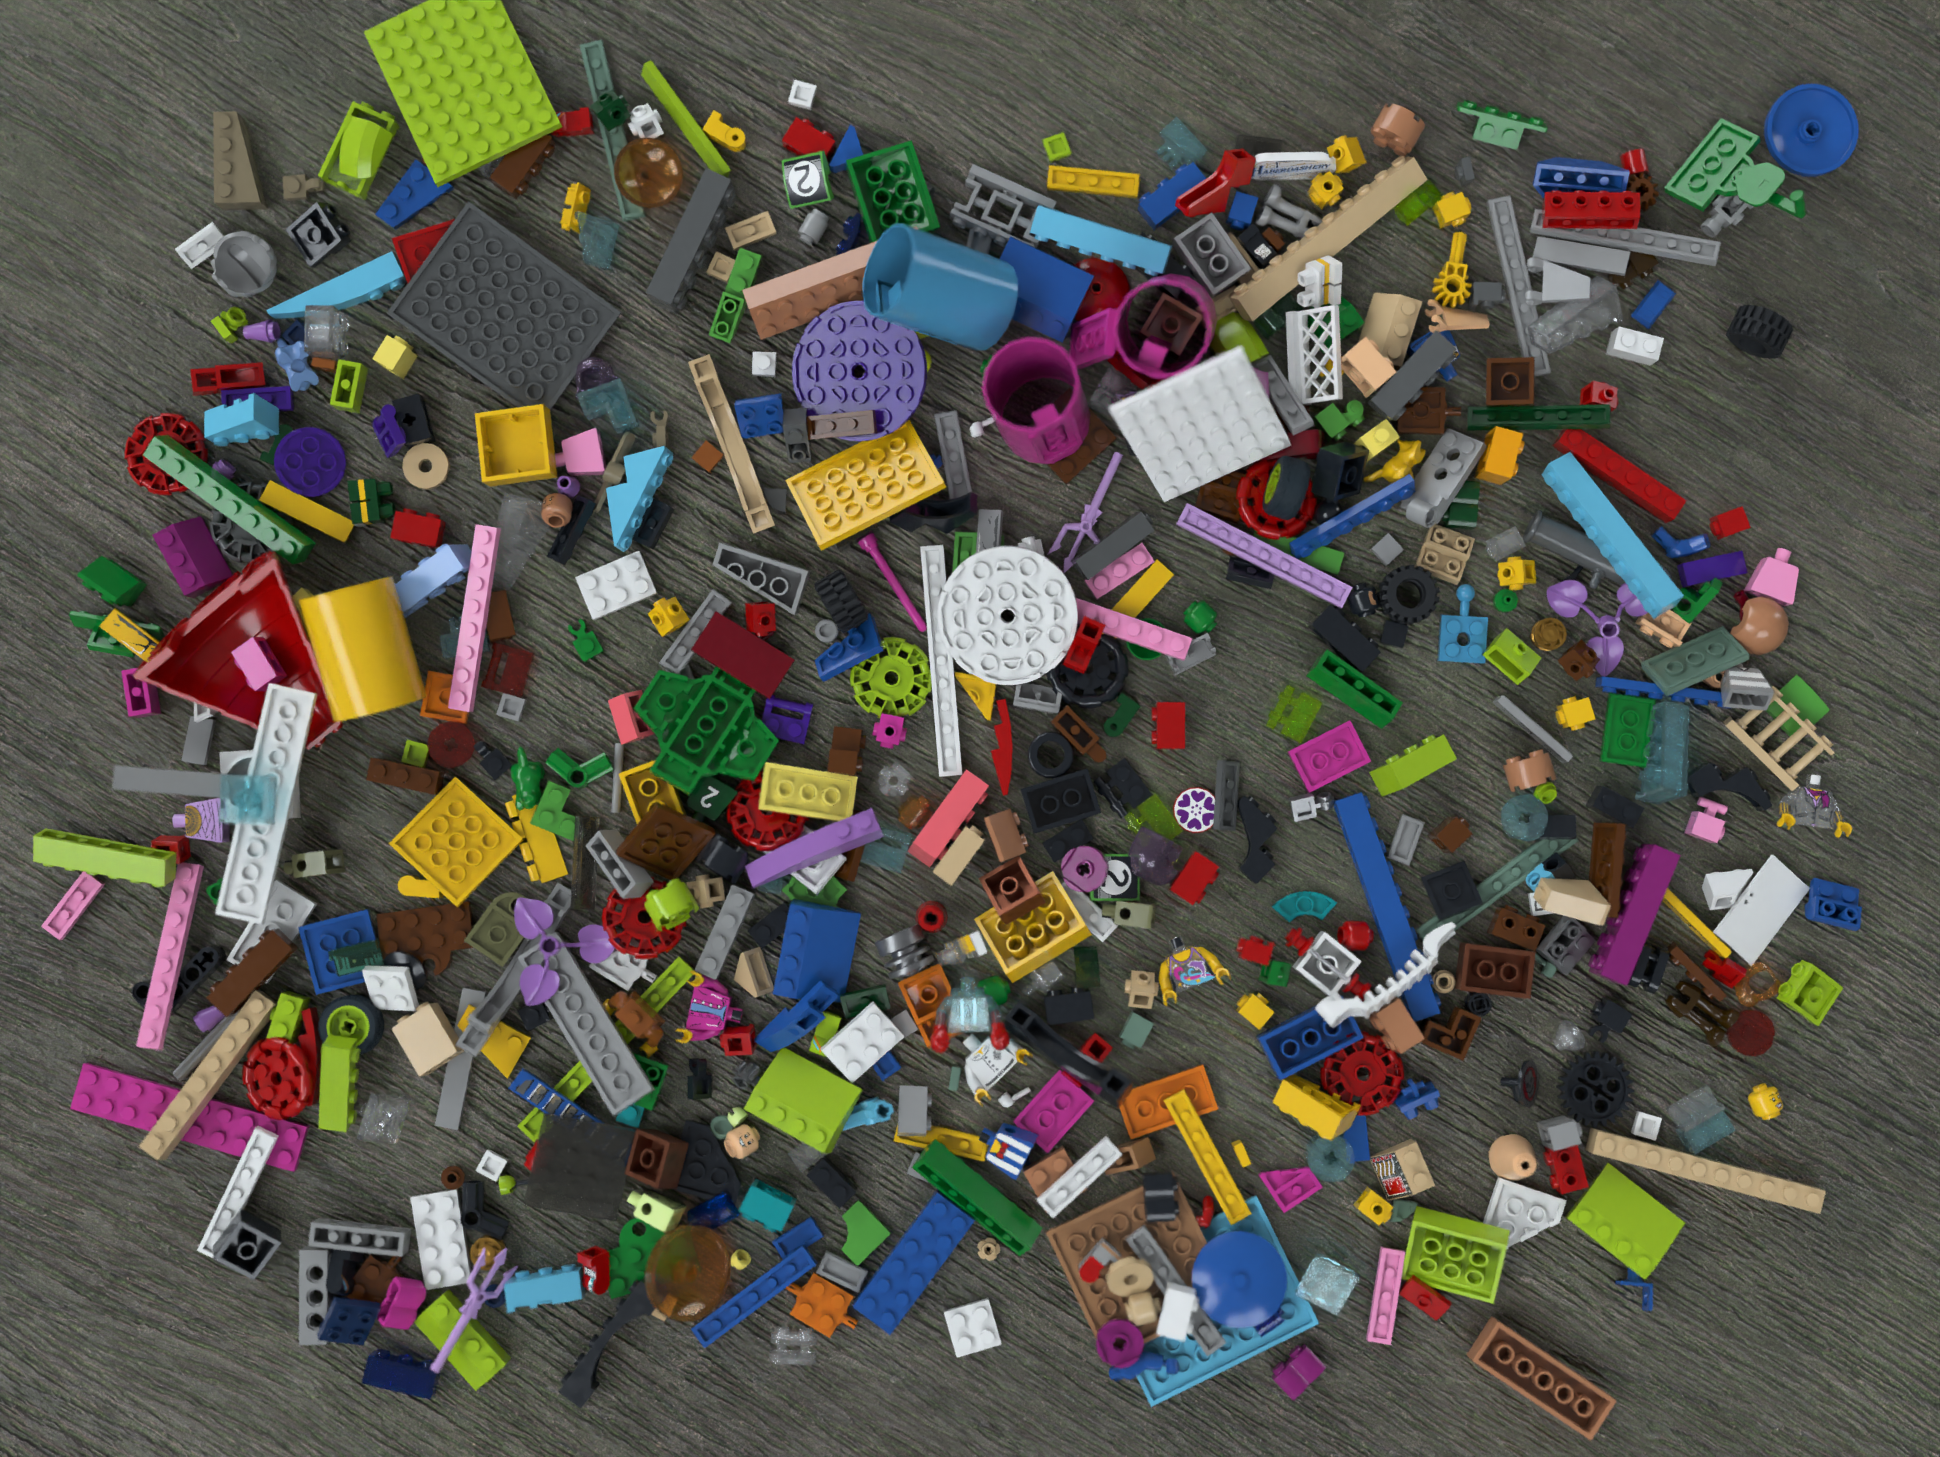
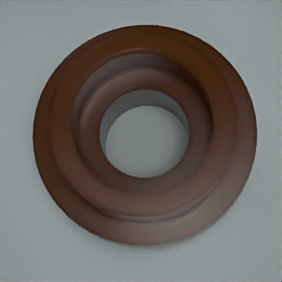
[441,1166,465,1190]

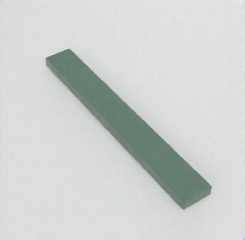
[580,39,646,222]
[1415,838,1579,941]

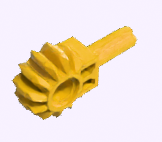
[1432,232,1472,308]

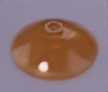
[614,138,683,208]

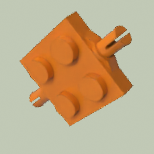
[785,1272,858,1338]

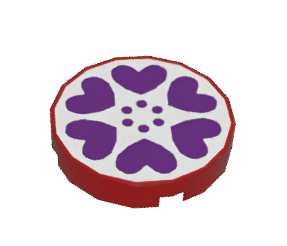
[1173,787,1215,833]

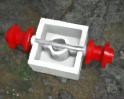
[1285,927,1372,1002]

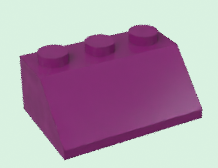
[152,516,233,599]

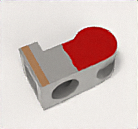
[1078,1237,1121,1283]

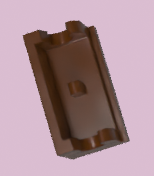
[486,590,515,643]

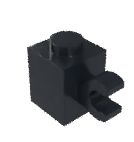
[1588,998,1633,1043]

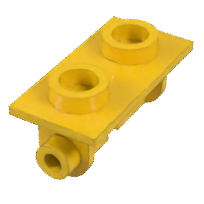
[560,182,591,234]

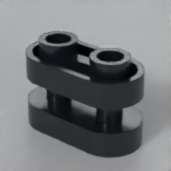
[1628,942,1669,994]

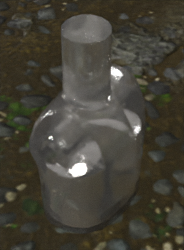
[1022,960,1065,997]

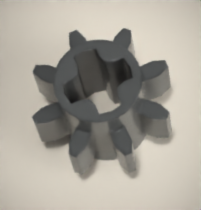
[732,1061,761,1091]

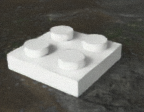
[362,965,419,1011]
[944,1298,1002,1358]

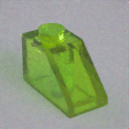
[1393,179,1443,226]

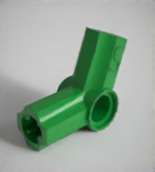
[546,748,614,789]

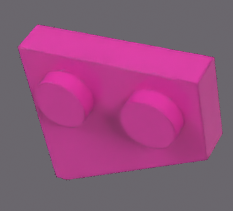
[1258,1166,1323,1213]

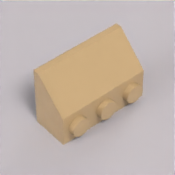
[1358,293,1422,372]

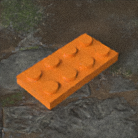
[1119,1064,1218,1140]

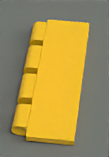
[505,795,568,883]

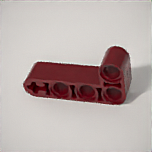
[1249,429,1326,465]

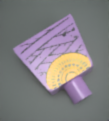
[173,798,230,842]

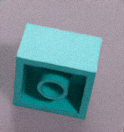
[739,1178,797,1233]

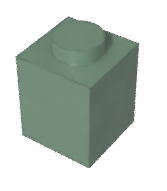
[1119,1011,1154,1049]

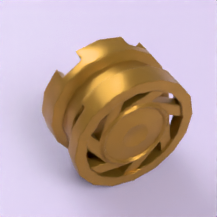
[1530,618,1567,651]
[470,1235,506,1270]

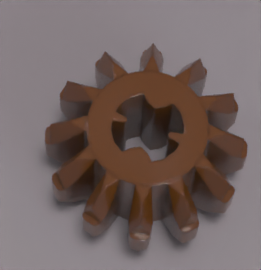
[1626,173,1660,212]

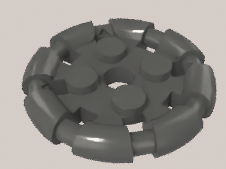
[210,482,294,563]

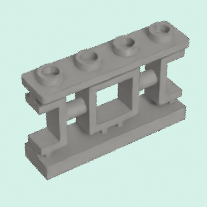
[950,164,1057,248]

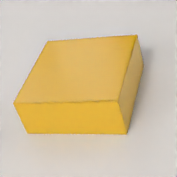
[1231,1140,1251,1168]

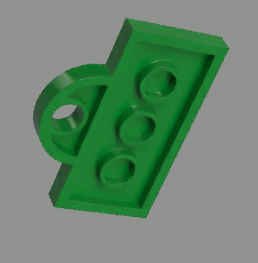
[607,1217,702,1299]

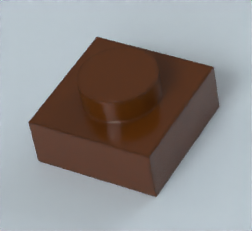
[1262,227,1285,254]

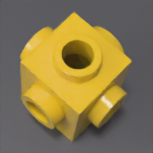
[1308,171,1344,210]
[1497,557,1536,590]
[648,597,690,637]

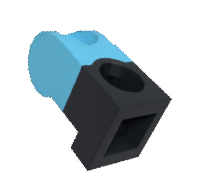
[1526,852,1576,892]

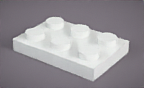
[575,551,658,620]
[821,1002,904,1083]

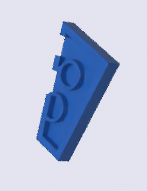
[375,159,454,230]
[815,613,884,682]

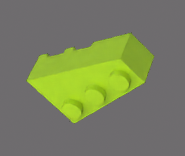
[1369,734,1457,796]

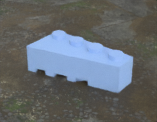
[395,543,472,618]

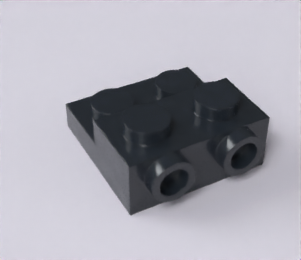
[286,202,351,268]

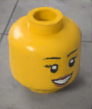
[1748,1083,1783,1120]

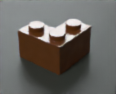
[827,726,866,776]
[1419,1006,1481,1061]

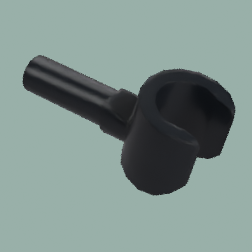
[1561,565,1583,582]

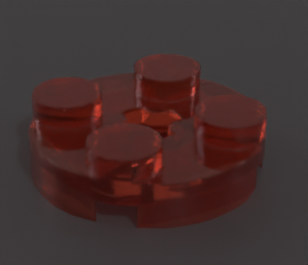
[427,721,475,768]

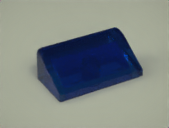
[687,1192,740,1235]

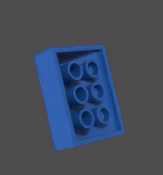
[1000,237,1094,343]
[773,899,861,1002]

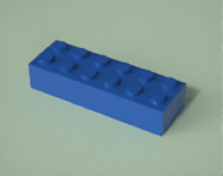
[853,1189,975,1335]

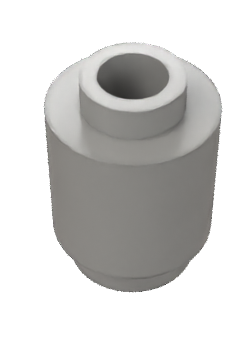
[798,209,829,245]

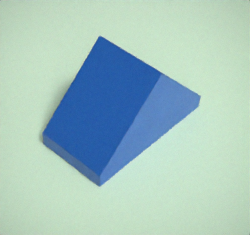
[829,125,863,173]

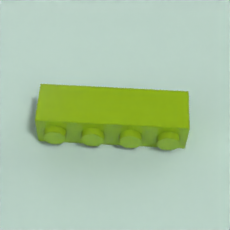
[319,1035,360,1132]

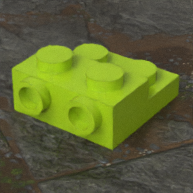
[1776,960,1843,1026]

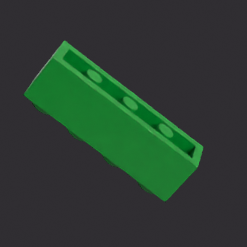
[1306,649,1403,729]

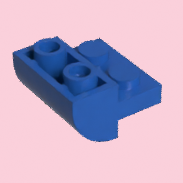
[1805,878,1862,931]

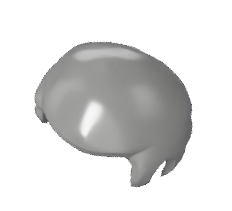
[211,231,277,297]

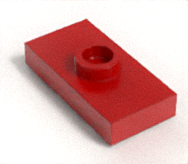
[1399,1275,1451,1321]

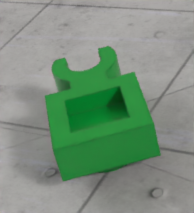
[568,619,605,663]

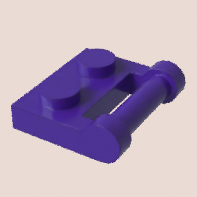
[372,404,406,458]
[762,695,814,745]

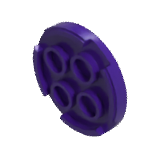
[274,427,346,497]

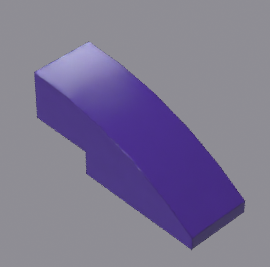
[1677,551,1748,588]

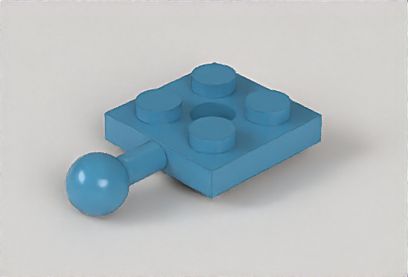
[1437,584,1488,664]

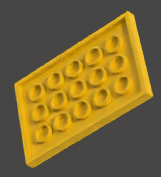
[785,420,946,551]

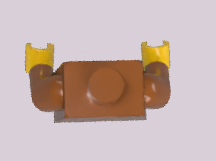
[603,990,666,1058]

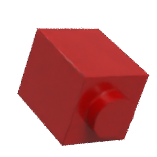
[1709,506,1751,540]

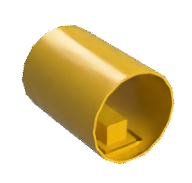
[299,576,427,721]

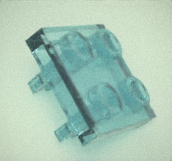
[1295,1253,1359,1316]

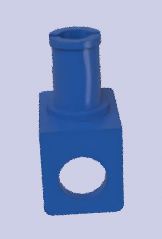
[1615,1268,1653,1311]

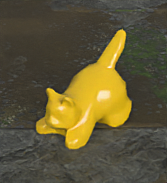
[1363,439,1426,483]

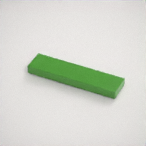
[1253,530,1344,576]

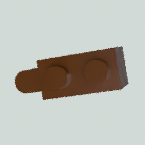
[1050,705,1107,763]

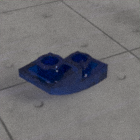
[835,212,862,256]

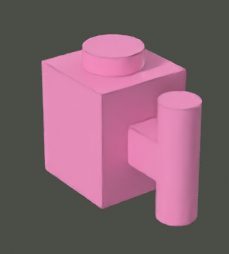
[1684,796,1728,843]

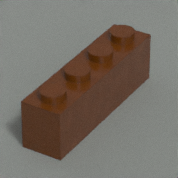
[207,928,298,1017]

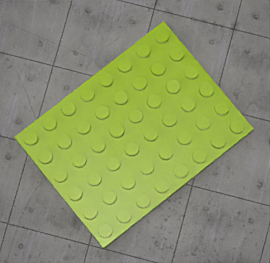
[364,0,562,187]

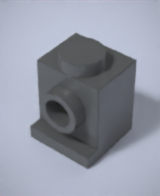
[1469,282,1505,310]

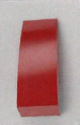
[190,362,265,396]

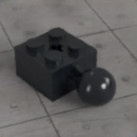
[1311,442,1369,525]

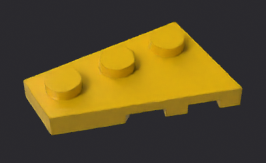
[457,1004,531,1079]

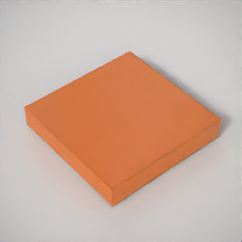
[420,671,469,724]

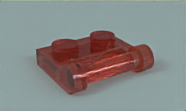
[481,642,534,698]

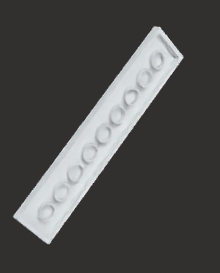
[215,683,317,924]

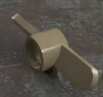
[593,432,635,513]

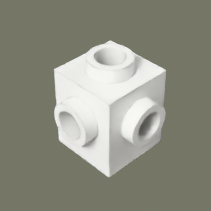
[628,103,664,144]

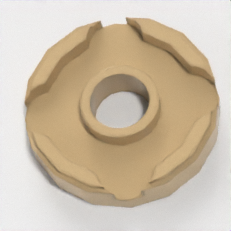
[402,443,450,490]
[1106,1257,1154,1297]

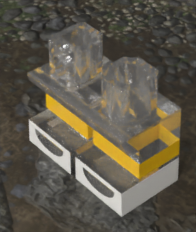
[935,931,988,966]

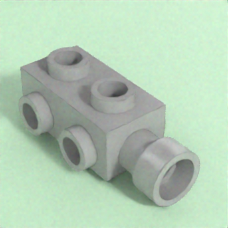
[1700,195,1754,238]

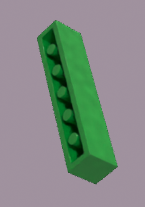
[912,1139,1043,1256]

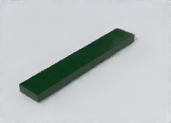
[1467,404,1610,431]

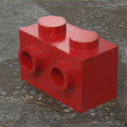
[1543,1145,1589,1194]

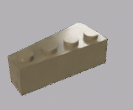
[213,111,268,210]

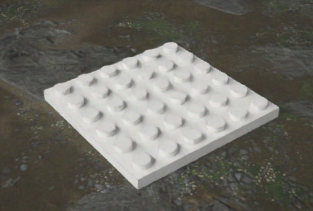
[1109,346,1291,502]

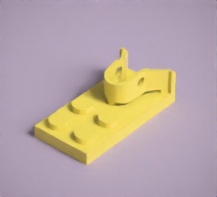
[758,762,858,822]

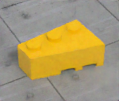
[1272,1074,1361,1141]

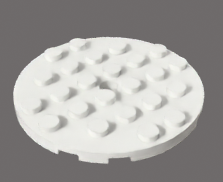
[938,546,1078,685]

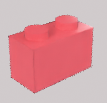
[608,690,654,745]

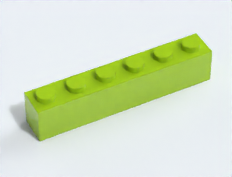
[33,828,176,887]

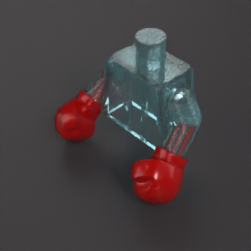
[930,977,1010,1054]

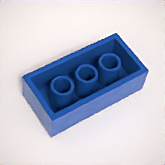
[1256,994,1364,1080]

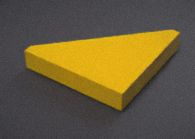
[955,672,996,721]

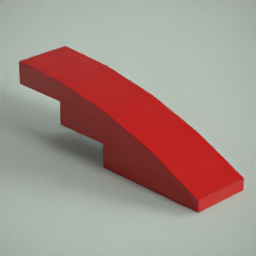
[991,699,1013,796]
[298,1007,322,1107]

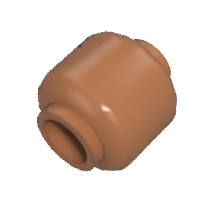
[541,493,573,528]

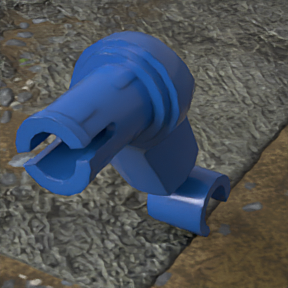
[1109,1351,1179,1381]

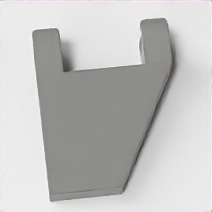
[1525,258,1591,306]

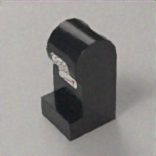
[1237,224,1278,269]

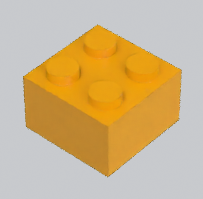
[1474,426,1525,485]

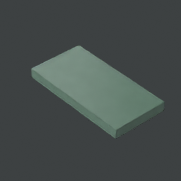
[1641,626,1749,696]

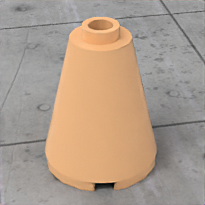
[1489,1134,1536,1181]

